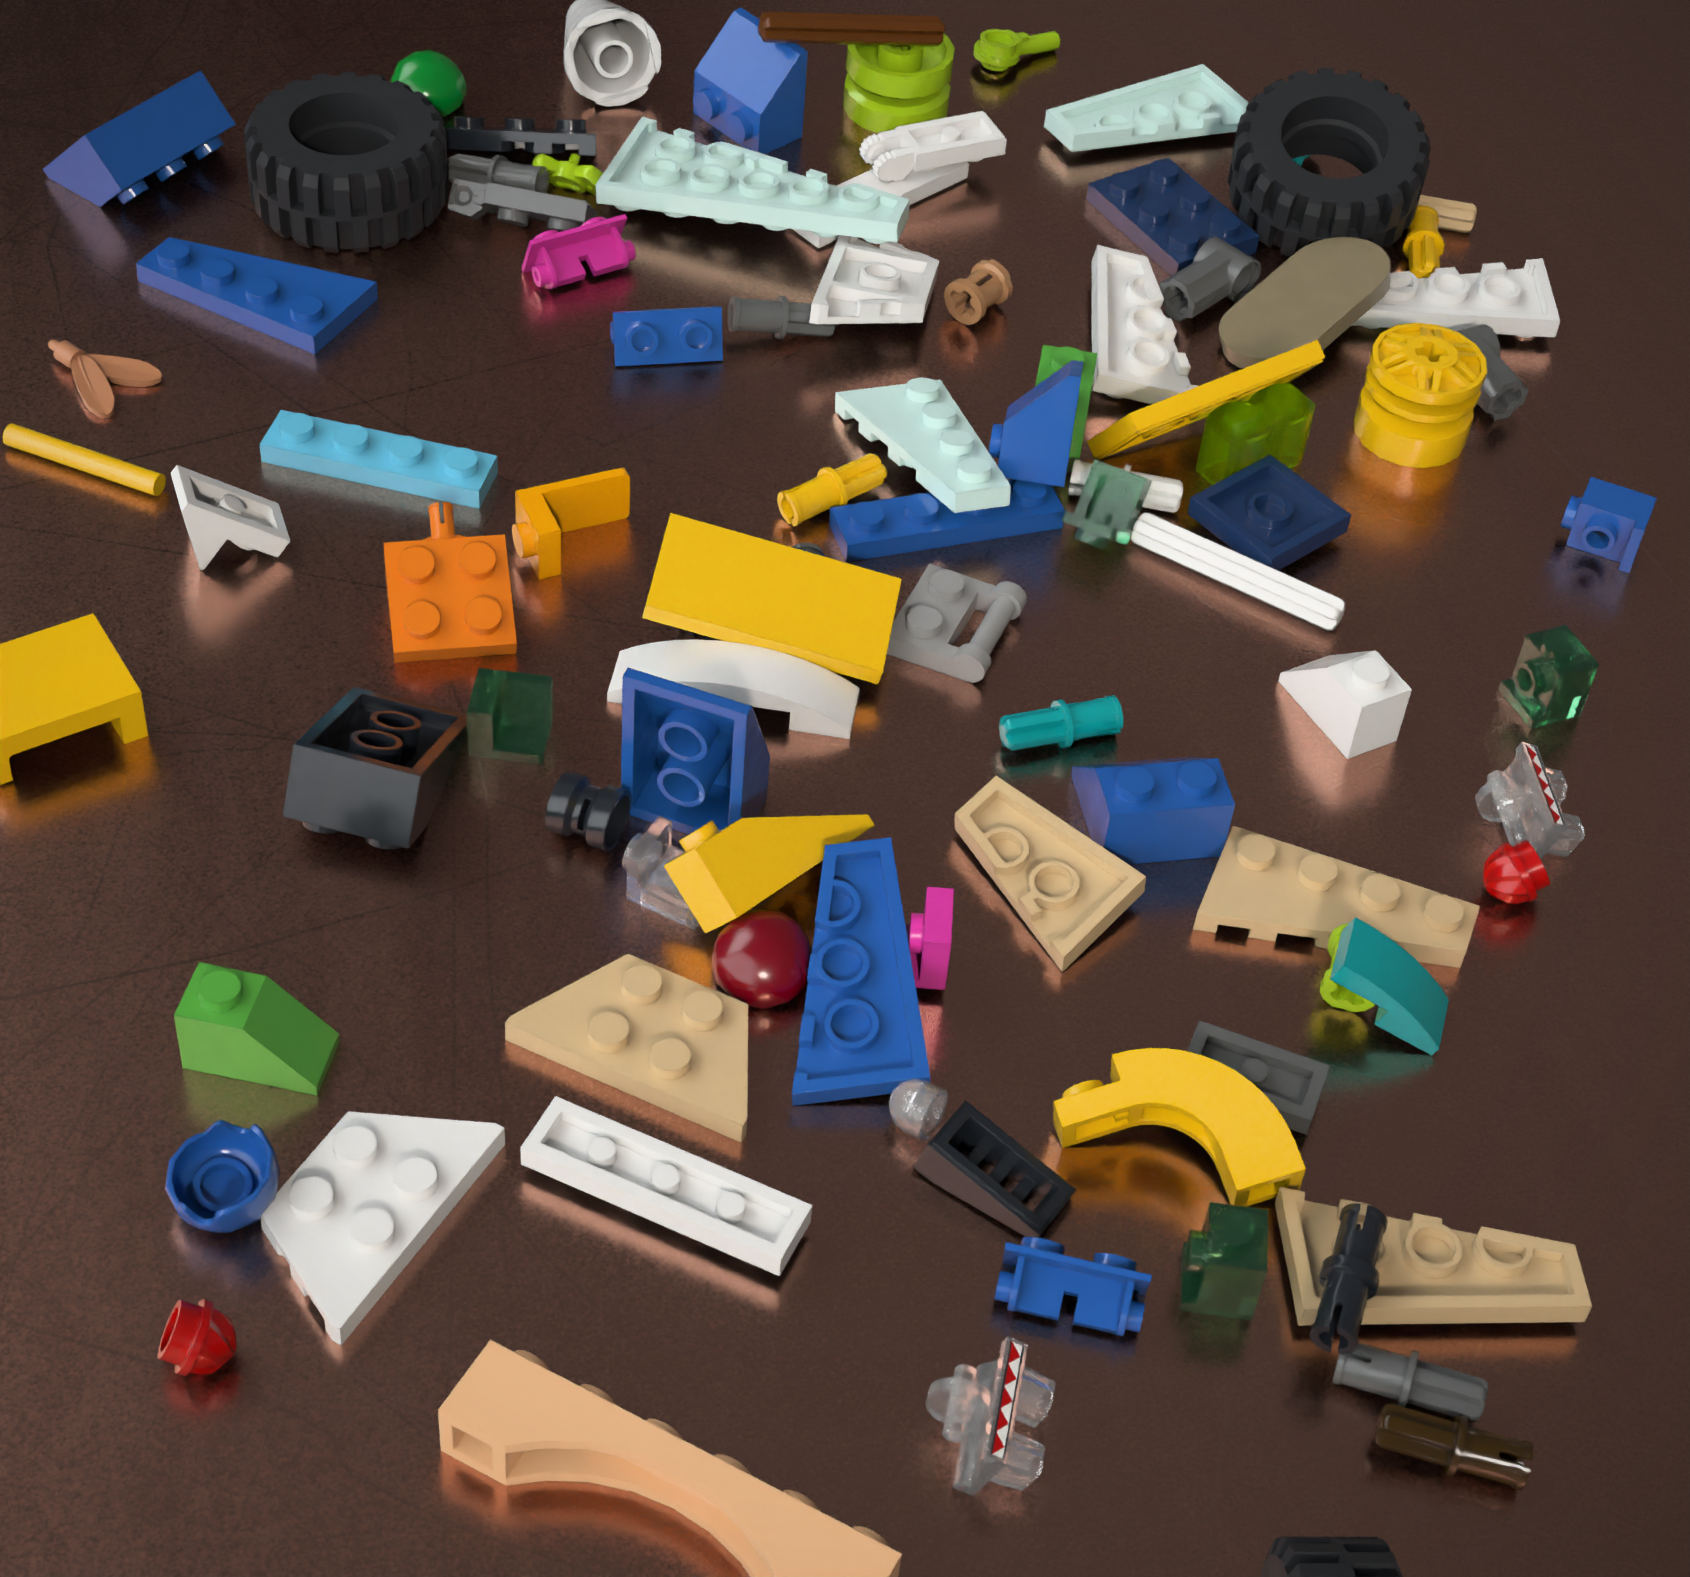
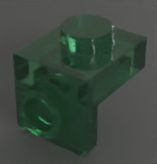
[1062,459,1152,550]

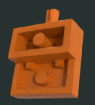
[383,502,517,663]

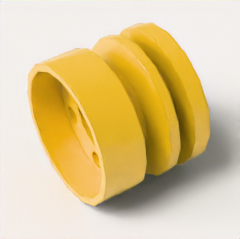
[1354,323,1487,468]

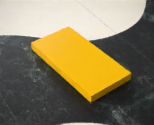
[1087,340,1325,460]
[642,513,902,684]

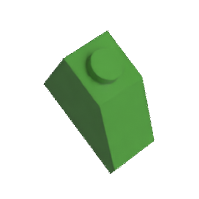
[174,962,340,1096]

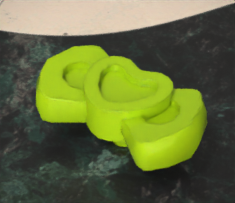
[532,153,603,195]

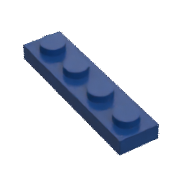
[829,480,1065,562]

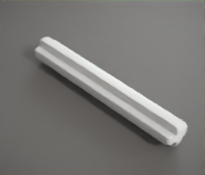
[1131,513,1346,631]

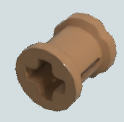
[944,260,1013,325]

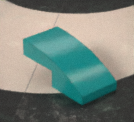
[1330,917,1449,1055]

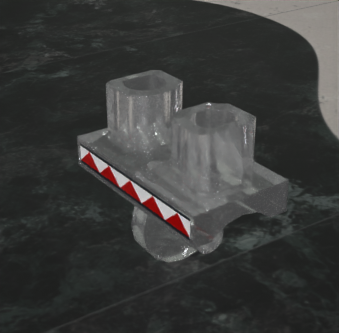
[1475,742,1585,860]
[925,1337,1056,1496]

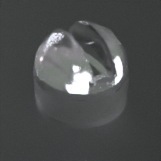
[889,1079,948,1141]

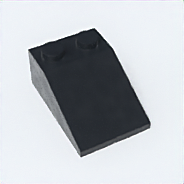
[283,687,473,850]

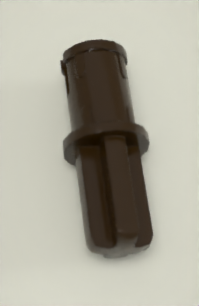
[1375,1403,1534,1491]

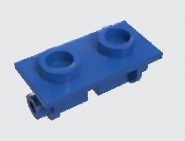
[610,306,723,366]
[994,1237,1152,1336]

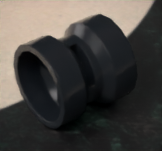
[545,770,632,851]

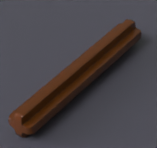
[758,12,945,46]

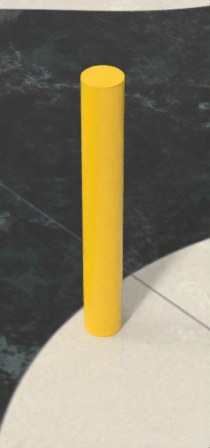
[3,423,166,496]

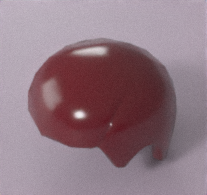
[712,908,812,1009]

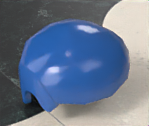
[165,1120,281,1233]

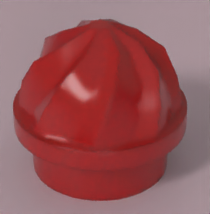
[1483,839,1550,904]
[157,1299,237,1376]

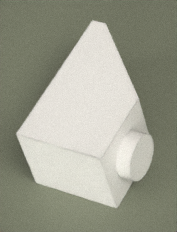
[1278,650,1412,759]

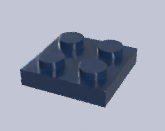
[1188,455,1351,570]

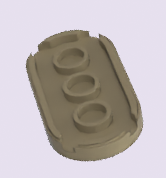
[1219,237,1391,369]

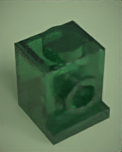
[1498,625,1599,729]
[1179,1202,1268,1320]

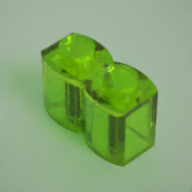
[1195,383,1316,485]

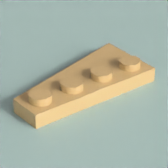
[1193,825,1480,968]
[1275,1187,1592,1325]

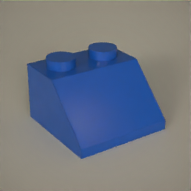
[693,8,808,154]
[1071,757,1235,864]

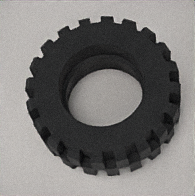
[1227,68,1431,258]
[244,72,448,253]

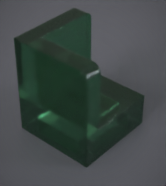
[467,668,554,764]

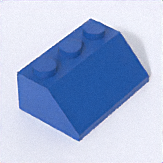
[43,70,236,207]

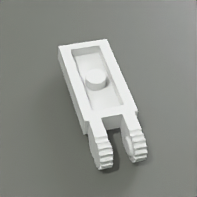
[859,111,1007,183]

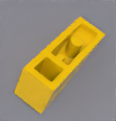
[664,814,875,934]

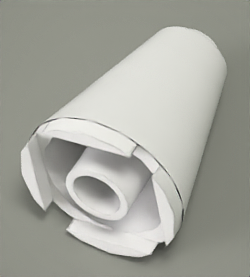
[563,0,661,107]

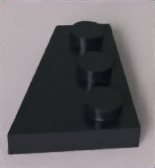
[444,116,596,156]

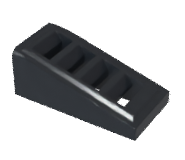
[913,1100,1077,1238]

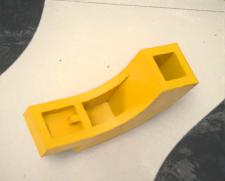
[1053,1048,1306,1210]

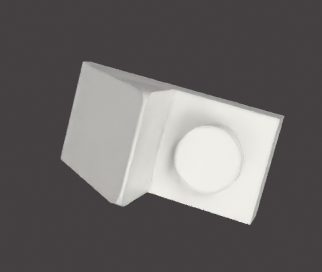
[171,465,290,570]

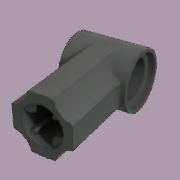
[1160,236,1261,322]
[1454,324,1529,421]

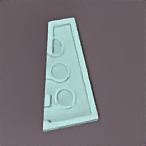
[1044,64,1249,152]
[835,378,1011,513]

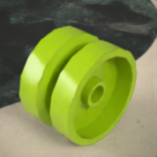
[843,34,955,133]

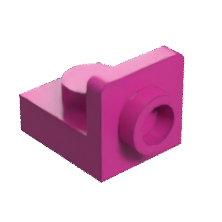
[905,887,954,990]

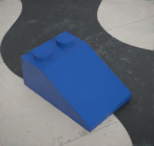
[621,667,770,834]

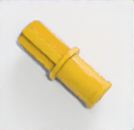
[1403,205,1444,278]
[777,453,887,526]

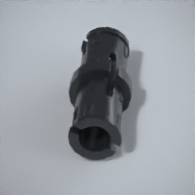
[1309,1203,1388,1354]

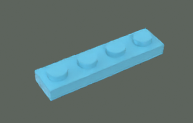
[259,410,498,509]

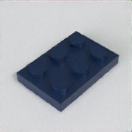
[1086,157,1259,276]

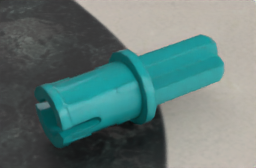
[999,695,1123,751]

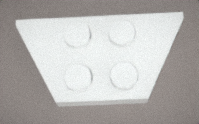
[809,235,940,324]
[260,1111,505,1345]

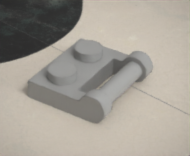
[887,564,1027,683]

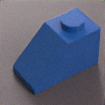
[989,360,1084,487]

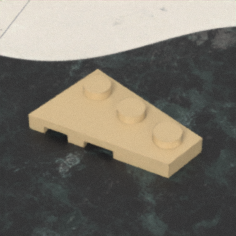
[955,776,1146,973]

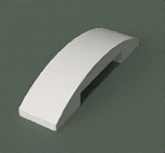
[607,639,860,739]

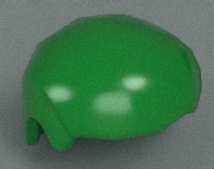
[390,50,467,118]

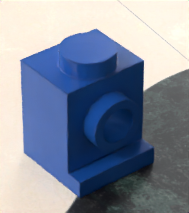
[1560,477,1657,573]

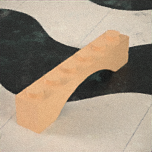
[438,1340,902,1577]

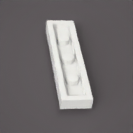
[520,1096,813,1276]

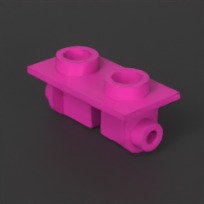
[521,214,636,289]

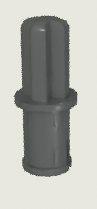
[447,154,549,193]
[727,296,836,339]
[1333,1342,1488,1423]

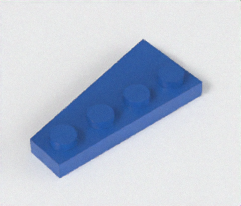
[136,237,378,355]
[792,837,930,1106]

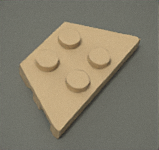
[505,954,748,1143]

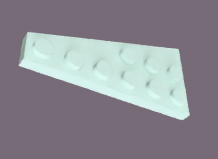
[596,116,910,244]

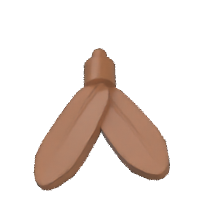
[48,339,162,419]

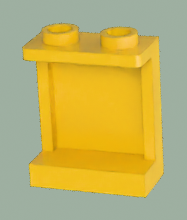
[0,613,148,785]

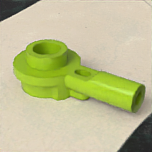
[973,29,1060,71]

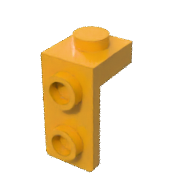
[512,468,630,580]

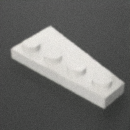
[1091,245,1198,404]
[1351,258,1560,338]

